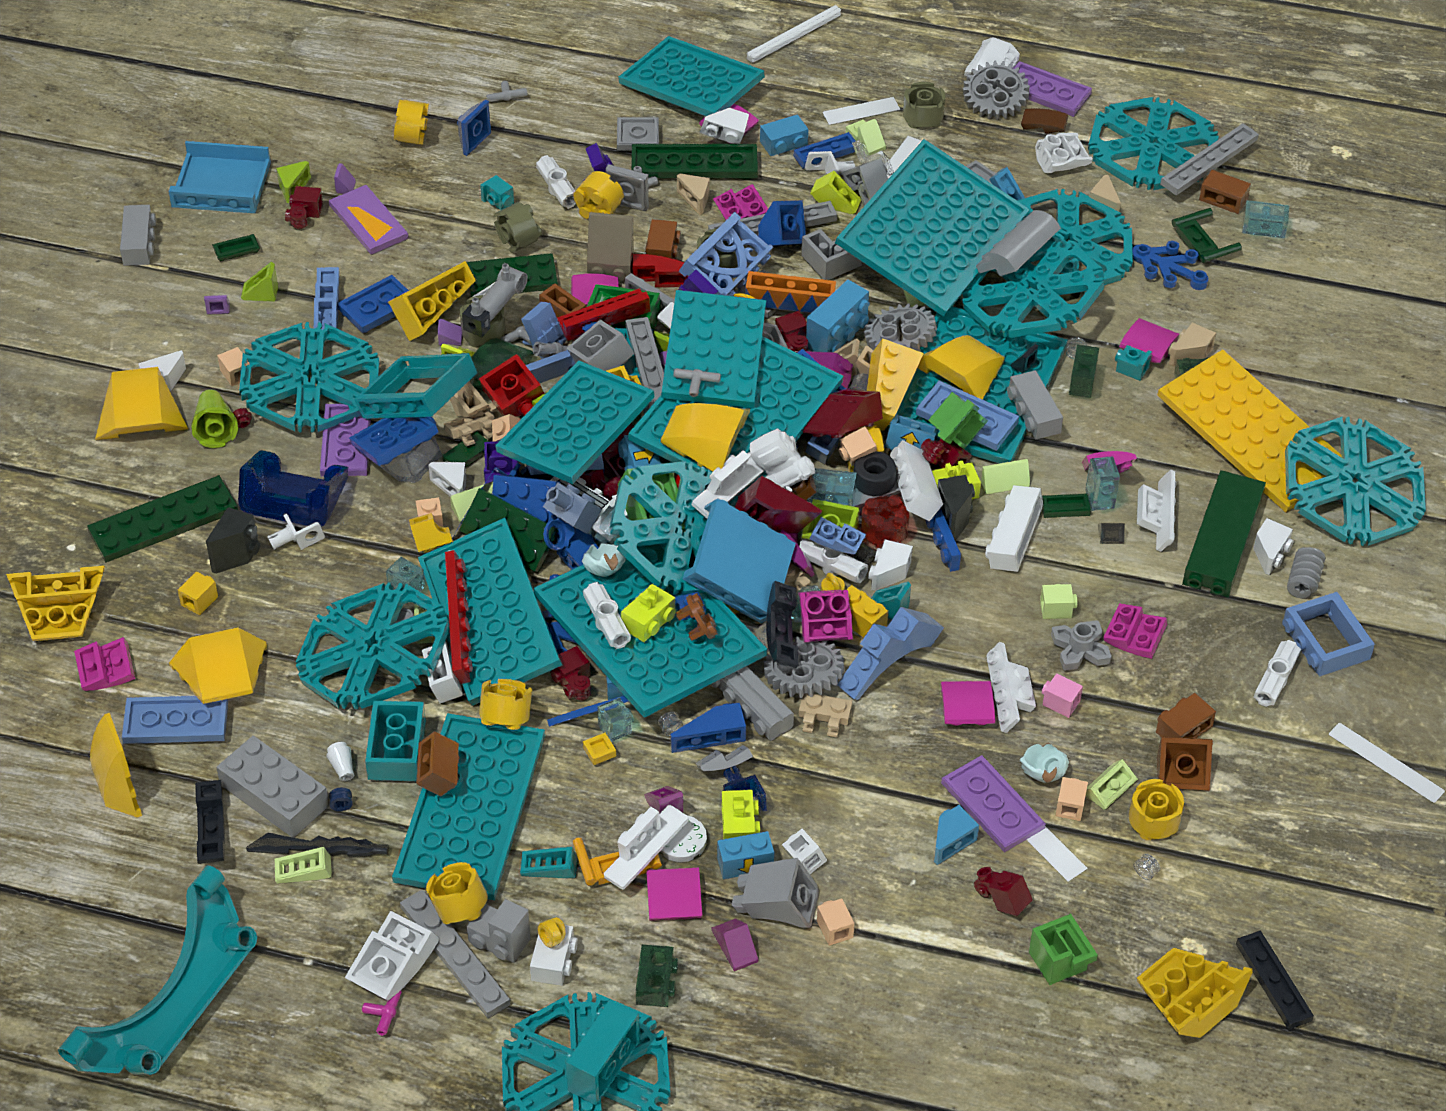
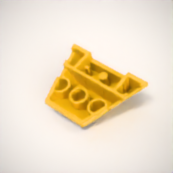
[917,335,1005,400]
[95,367,188,440]
[661,403,750,471]
[6,566,105,641]
[169,627,267,704]
[90,713,142,818]
[1137,948,1253,1038]

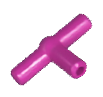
[362,990,402,1036]

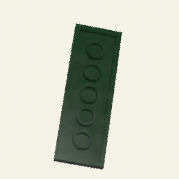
[631,144,758,178]
[87,475,238,563]

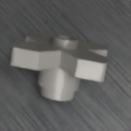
[1051,620,1111,670]

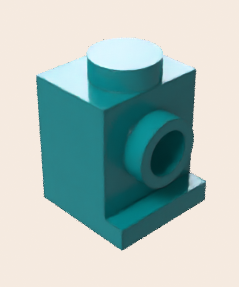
[480,175,514,210]
[1115,345,1152,381]

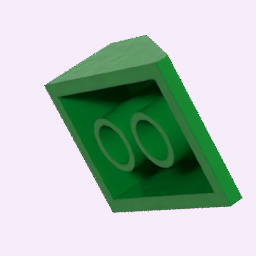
[587,284,661,332]

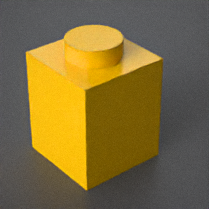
[178,571,218,615]

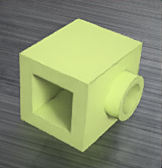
[1040,584,1077,619]

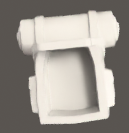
[750,429,815,489]

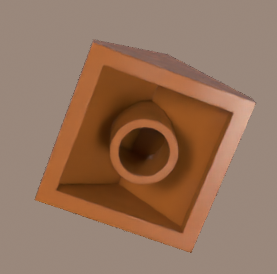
[1156,737,1213,790]

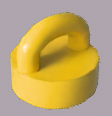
[821,573,845,591]
[538,917,566,948]

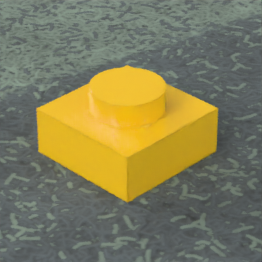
[583,732,616,765]

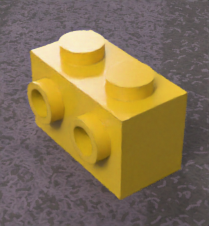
[846,585,888,638]

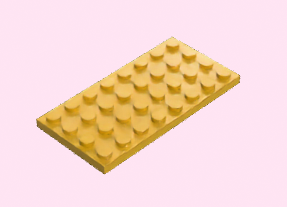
[1157,349,1341,513]

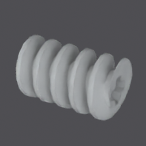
[1287,547,1326,599]

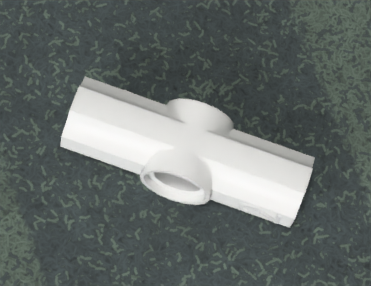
[536,155,576,209]
[799,539,868,583]
[583,582,631,649]
[1254,640,1301,707]

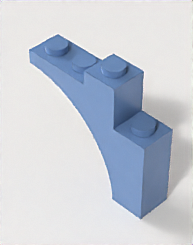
[838,607,944,700]

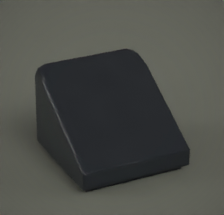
[1010,344,1038,373]

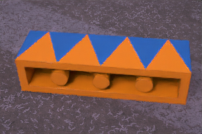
[745,271,836,313]

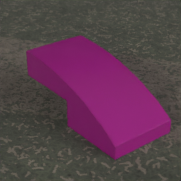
[780,529,815,578]

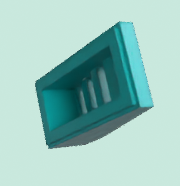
[520,846,578,879]

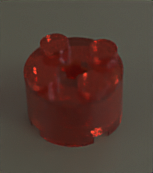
[861,495,909,549]

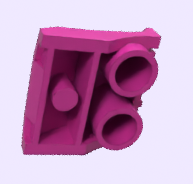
[798,590,853,642]

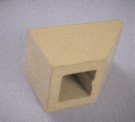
[1168,322,1216,366]

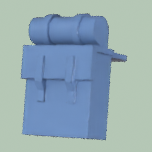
[521,302,566,359]

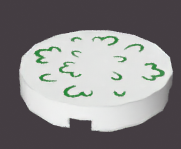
[660,816,707,862]

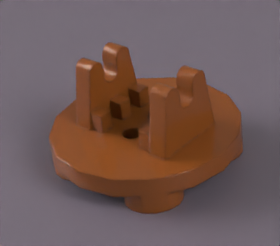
[676,593,718,641]

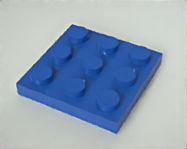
[349,417,439,466]

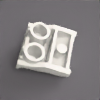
[964,37,1020,76]
[1035,133,1093,173]

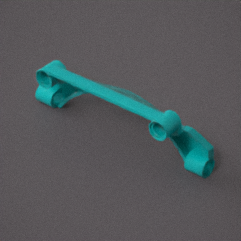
[58,865,257,1075]

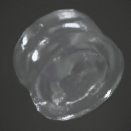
[1066,338,1087,360]
[658,711,683,736]
[1133,854,1160,880]

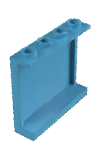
[169,141,271,214]
[683,498,796,624]

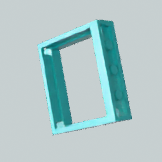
[354,353,477,419]

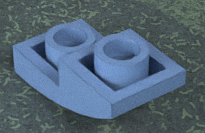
[810,517,866,554]

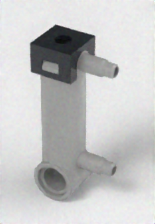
[462,263,528,338]

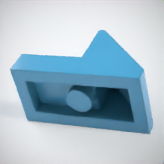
[989,167,1025,200]

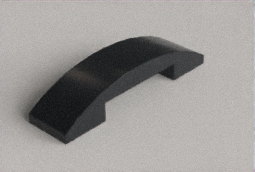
[766,581,799,668]
[195,780,225,864]

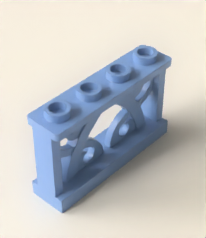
[679,212,773,296]

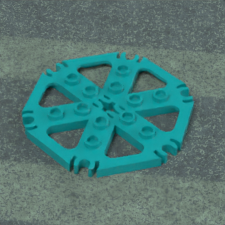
[1088,97,1219,190]
[1017,189,1133,285]
[962,241,1105,338]
[239,322,379,432]
[1285,416,1426,546]
[609,461,738,595]
[296,583,450,709]
[502,992,671,1111]

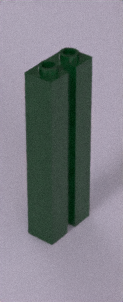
[1182,470,1266,598]

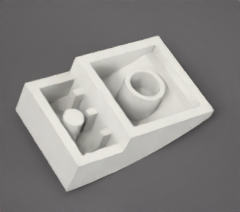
[345,911,440,1001]

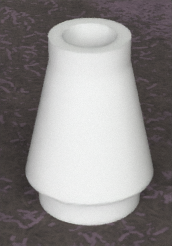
[326,742,355,781]

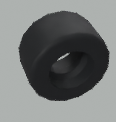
[853,451,896,496]

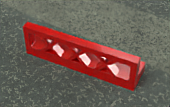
[557,288,650,341]

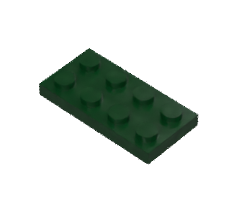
[466,253,558,297]
[459,488,558,572]

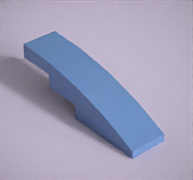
[314,267,340,330]

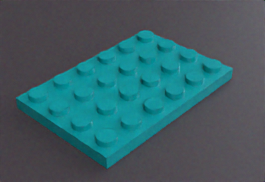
[618,36,765,116]
[661,290,766,408]
[496,360,655,484]

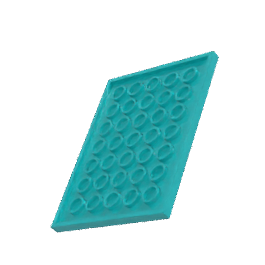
[835,139,1030,317]
[886,306,1068,464]
[628,336,844,496]
[534,543,767,718]

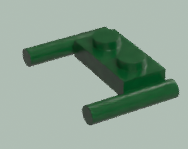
[1171,208,1242,263]

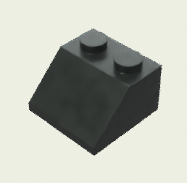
[938,475,975,541]
[206,507,260,574]

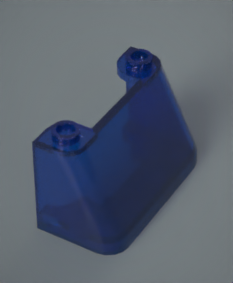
[238,450,349,527]

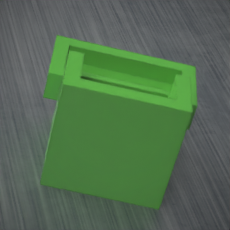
[928,392,988,449]
[1029,914,1098,985]

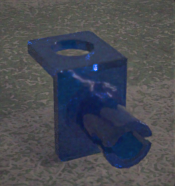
[723,766,767,812]

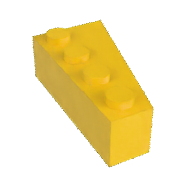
[388,261,476,341]
[867,338,924,431]

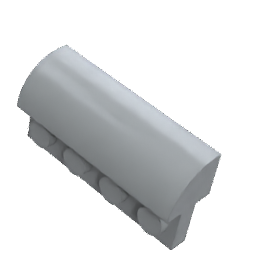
[976,210,1061,276]

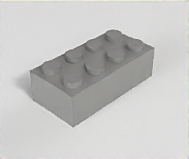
[216,735,329,838]

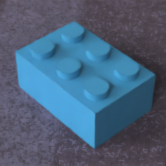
[806,279,870,352]

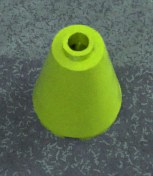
[191,390,238,448]

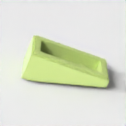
[275,847,332,884]

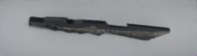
[246,833,389,857]

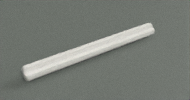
[746,5,841,63]

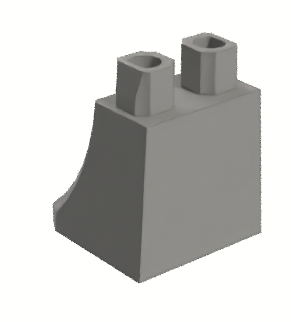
[732,858,819,928]

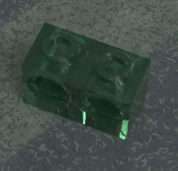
[1069,344,1099,398]
[636,944,679,1007]

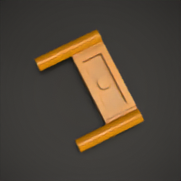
[573,838,662,886]

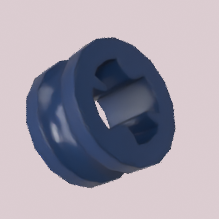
[329,787,353,811]

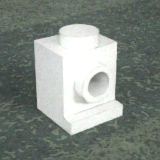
[782,829,827,874]

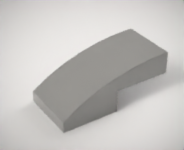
[695,745,753,771]

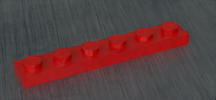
[445,550,473,684]

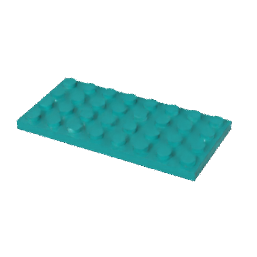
[418,518,562,706]
[392,713,545,901]

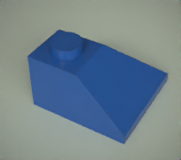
[457,100,491,156]
[758,200,806,246]

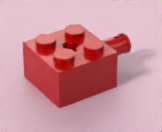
[479,354,544,417]

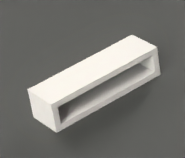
[890,440,943,521]
[985,485,1043,572]

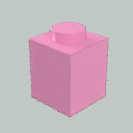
[1042,673,1083,718]

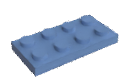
[916,381,1019,451]
[122,696,228,744]

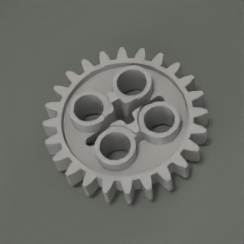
[963,60,1030,120]
[864,304,937,352]
[764,637,844,698]

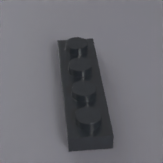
[1236,930,1314,1030]

